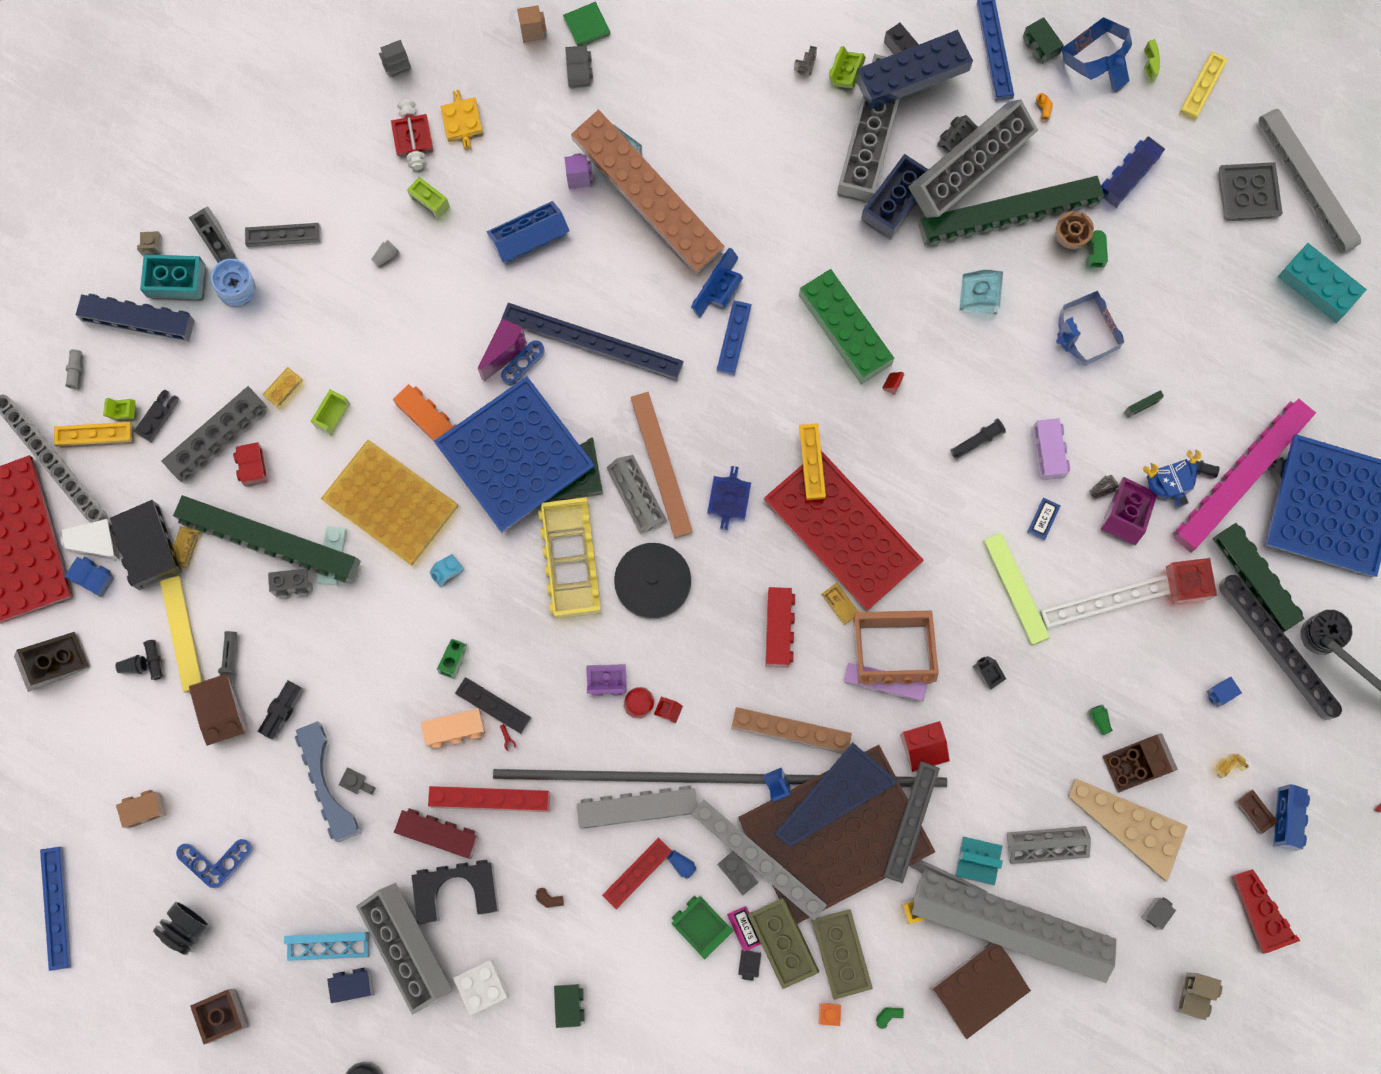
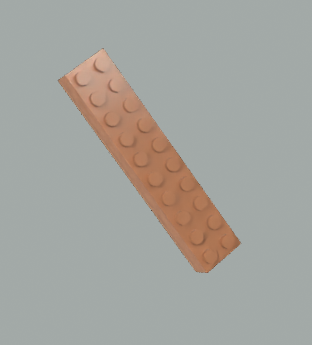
[571,109,725,275]

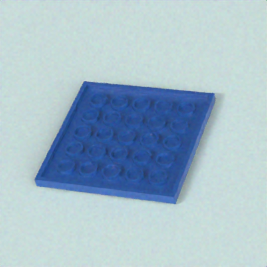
[434,376,595,533]
[1265,434,1381,577]

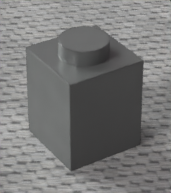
[1141,897,1176,930]

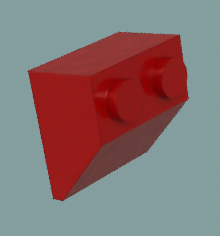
[900,721,950,772]

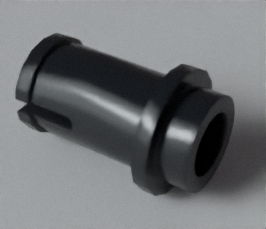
[1197,460,1220,478]

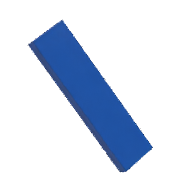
[717,300,752,375]

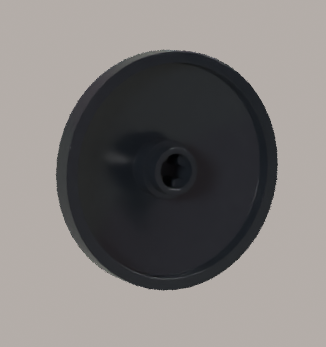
[614,543,691,619]

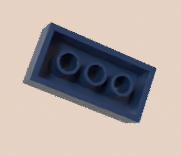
[861,154,929,238]

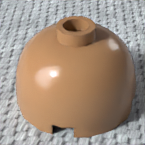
[1056,211,1094,250]

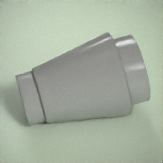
[371,240,398,267]

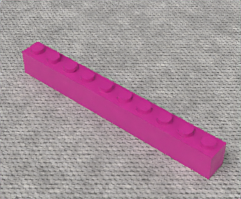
[1174,398,1316,553]

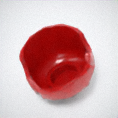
[623,687,654,719]

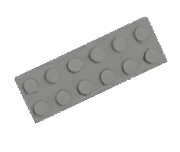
[356,883,452,1015]

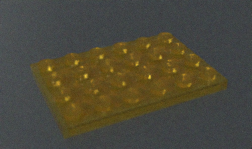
[321,440,459,566]

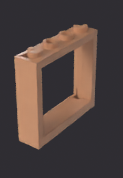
[853,610,939,685]

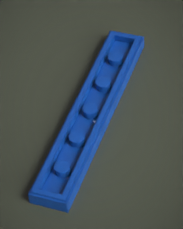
[976,0,1014,100]
[40,847,71,971]

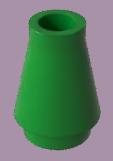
[1089,704,1113,735]

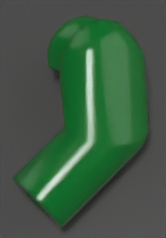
[876,1007,904,1029]

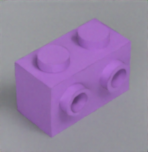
[564,154,593,189]

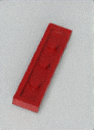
[602,837,672,910]

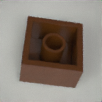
[190,989,248,1045]

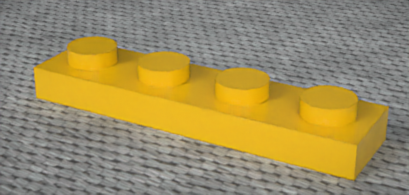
[54,422,132,447]
[799,423,826,500]

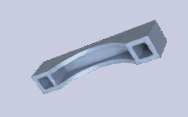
[295,721,361,842]

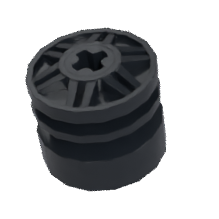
[1300,610,1353,655]
[153,901,209,955]

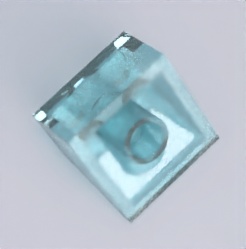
[959,269,1003,314]

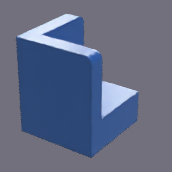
[763,767,790,802]

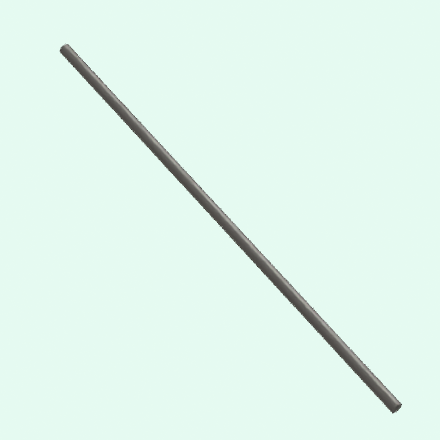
[493,769,947,787]

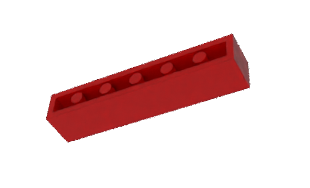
[428,786,550,812]

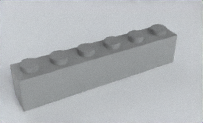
[577,786,697,829]

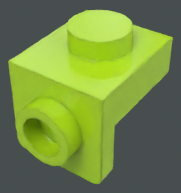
[103,398,136,421]

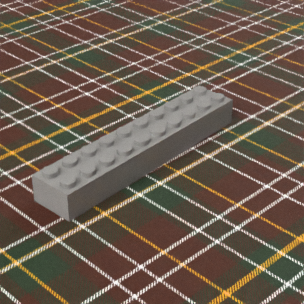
[911,871,1116,983]

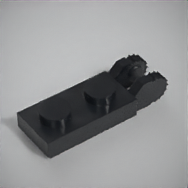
[133,390,179,443]

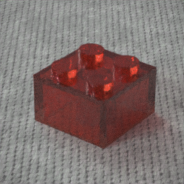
[1166,558,1217,605]

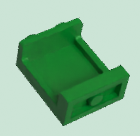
[671,895,733,959]

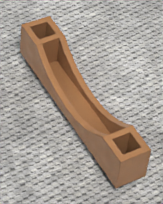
[731,707,852,754]

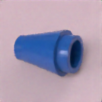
[667,850,696,879]

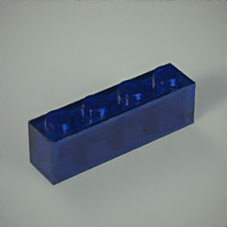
[1101,136,1165,208]

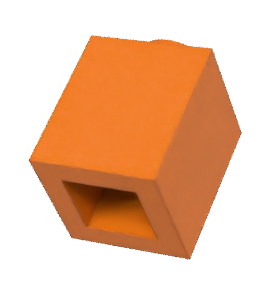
[818,1003,841,1026]

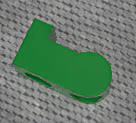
[1086,230,1108,268]
[437,639,467,680]

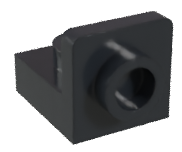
[973,656,1006,690]
[738,950,761,981]

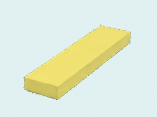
[1180,51,1228,120]

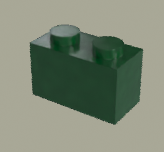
[1023,17,1064,64]
[554,984,585,1028]

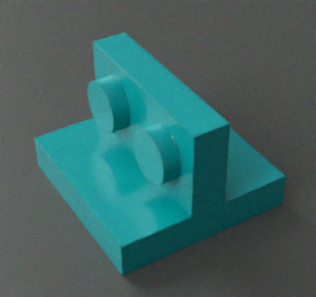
[955,836,1003,885]

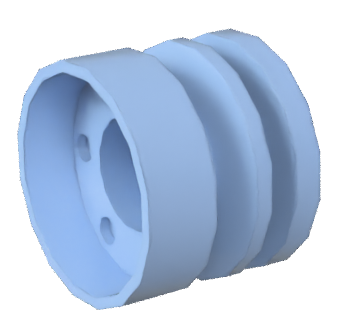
[211,258,256,307]

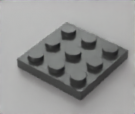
[1219,162,1283,219]

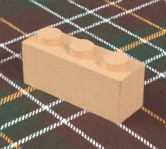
[421,709,486,749]

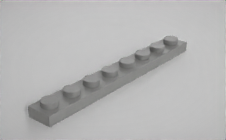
[691,800,827,920]

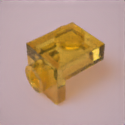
[1214,753,1249,778]

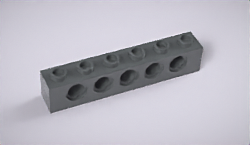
[161,386,267,482]

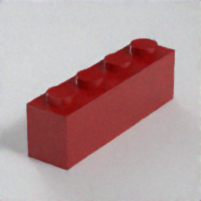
[765,587,795,668]

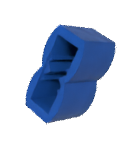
[65,556,114,597]

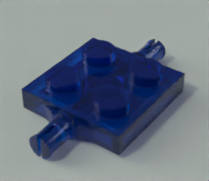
[707,466,751,530]

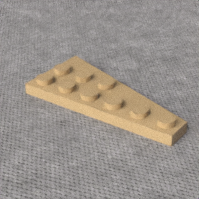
[1068,778,1188,882]

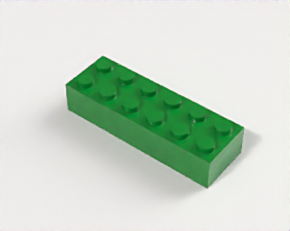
[799,269,894,384]

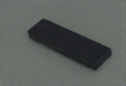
[455,677,531,734]

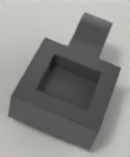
[339,767,375,795]

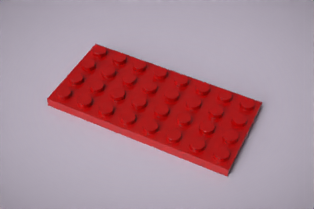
[763,450,924,611]
[0,455,73,623]

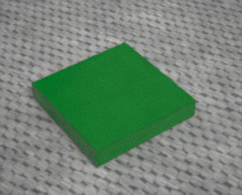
[563,1,610,46]

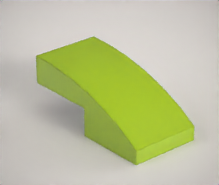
[1144,39,1160,83]

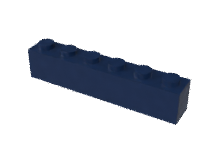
[75,294,195,342]

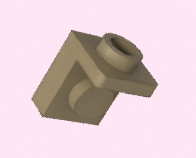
[137,231,160,256]

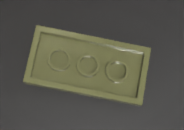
[748,897,820,989]
[811,909,873,1000]

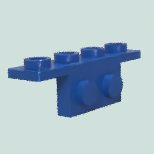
[691,248,743,317]

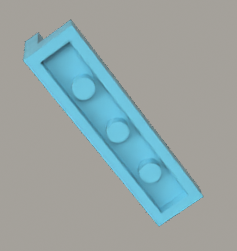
[284,932,369,961]

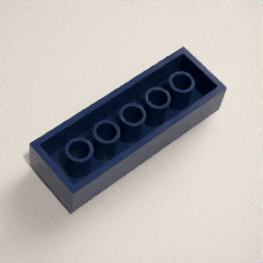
[855,30,973,110]

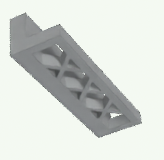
[607,455,667,533]
[1007,826,1091,864]

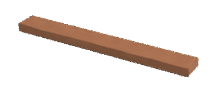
[631,392,693,539]

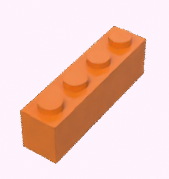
[393,384,456,442]

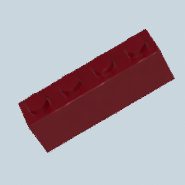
[394,808,479,859]

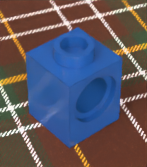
[1206,677,1242,708]

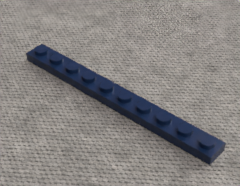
[501,302,684,380]

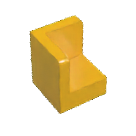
[901,901,926,925]

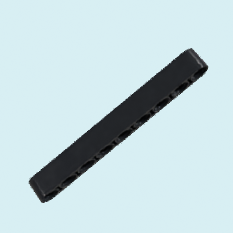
[1219,575,1342,720]

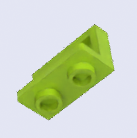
[829,46,866,88]

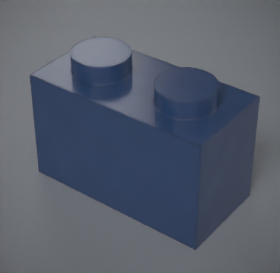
[327,967,374,1003]

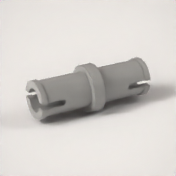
[65,349,82,389]

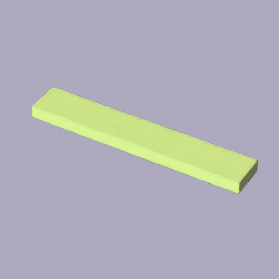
[983,532,1050,646]

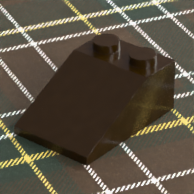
[14,632,89,692]

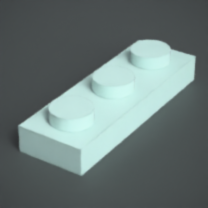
[317,526,347,586]

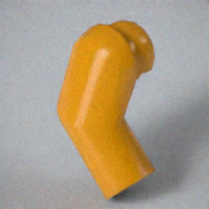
[1036,93,1053,120]

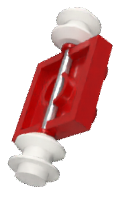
[391,99,433,170]

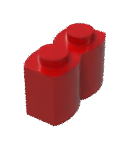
[233,442,267,486]

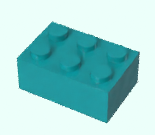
[140,254,206,299]

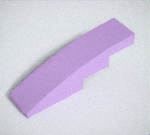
[844,663,928,701]

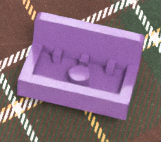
[586,664,627,696]

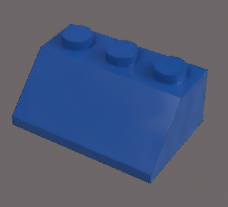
[1273,784,1310,850]

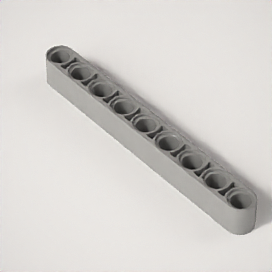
[1259,109,1361,253]
[0,394,108,523]

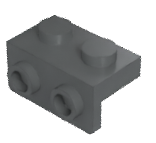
[268,569,313,598]

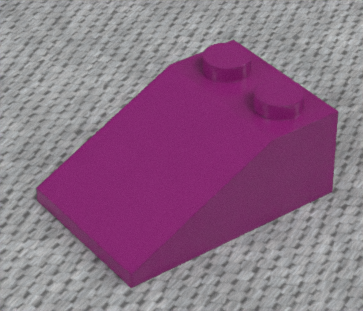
[478,319,527,381]
[1101,477,1157,546]

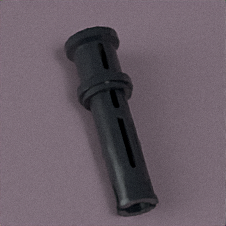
[950,418,1006,460]

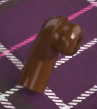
[535,888,564,908]

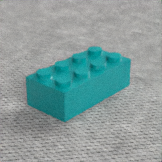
[1278,243,1367,323]

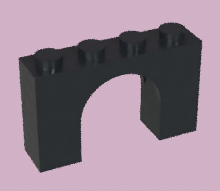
[411,860,499,924]

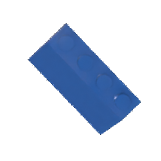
[486,201,569,262]

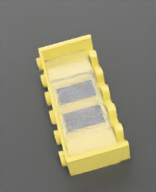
[538,497,601,619]

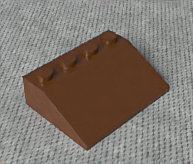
[929,942,1031,1039]

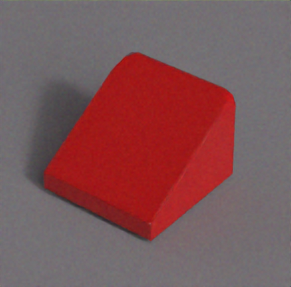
[882,372,904,395]
[654,696,683,723]

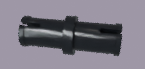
[143,640,164,680]

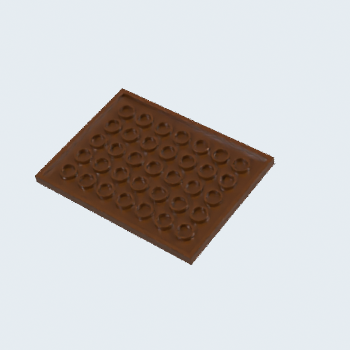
[738,745,935,924]

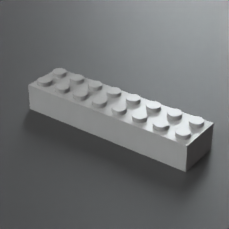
[837,54,900,202]
[908,100,1038,218]

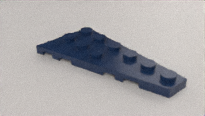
[775,743,898,847]

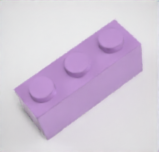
[1033,418,1070,480]

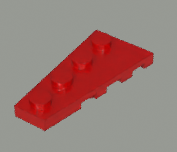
[1232,869,1300,954]

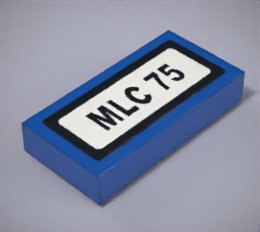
[1027,497,1061,540]

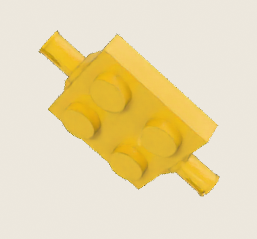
[440,90,483,149]

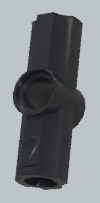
[257,680,303,740]

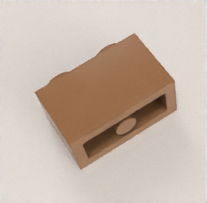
[517,5,547,43]
[116,790,166,829]

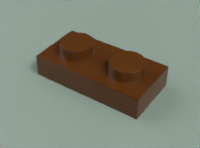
[1235,789,1278,834]

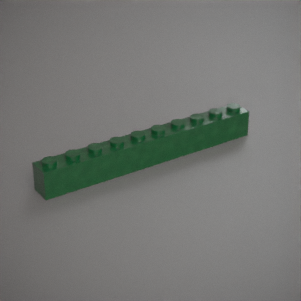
[918,175,1104,245]
[173,495,361,583]

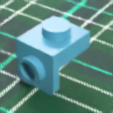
[429,554,464,587]

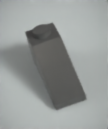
[188,207,236,263]

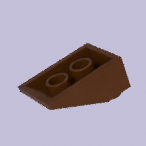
[189,673,247,746]

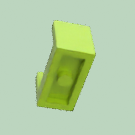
[407,177,450,219]
[311,389,350,436]

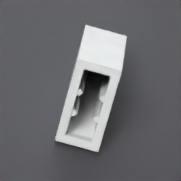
[60,519,120,560]

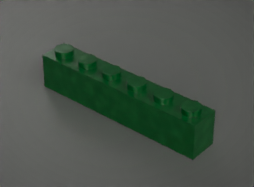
[1212,523,1305,632]

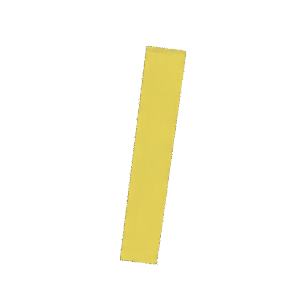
[160,576,203,693]

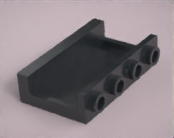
[110,500,182,590]

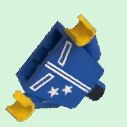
[1143,449,1201,508]

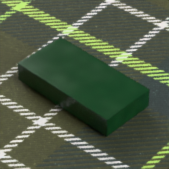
[1124,390,1164,418]

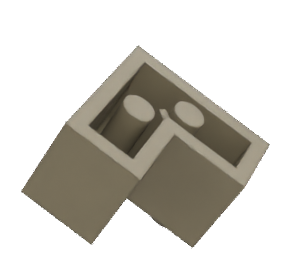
[1177,972,1223,1020]

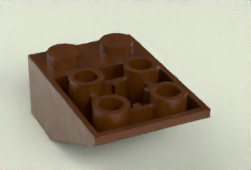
[1103,733,1178,793]

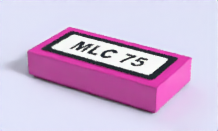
[727,906,761,952]

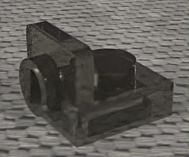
[794,46,817,75]

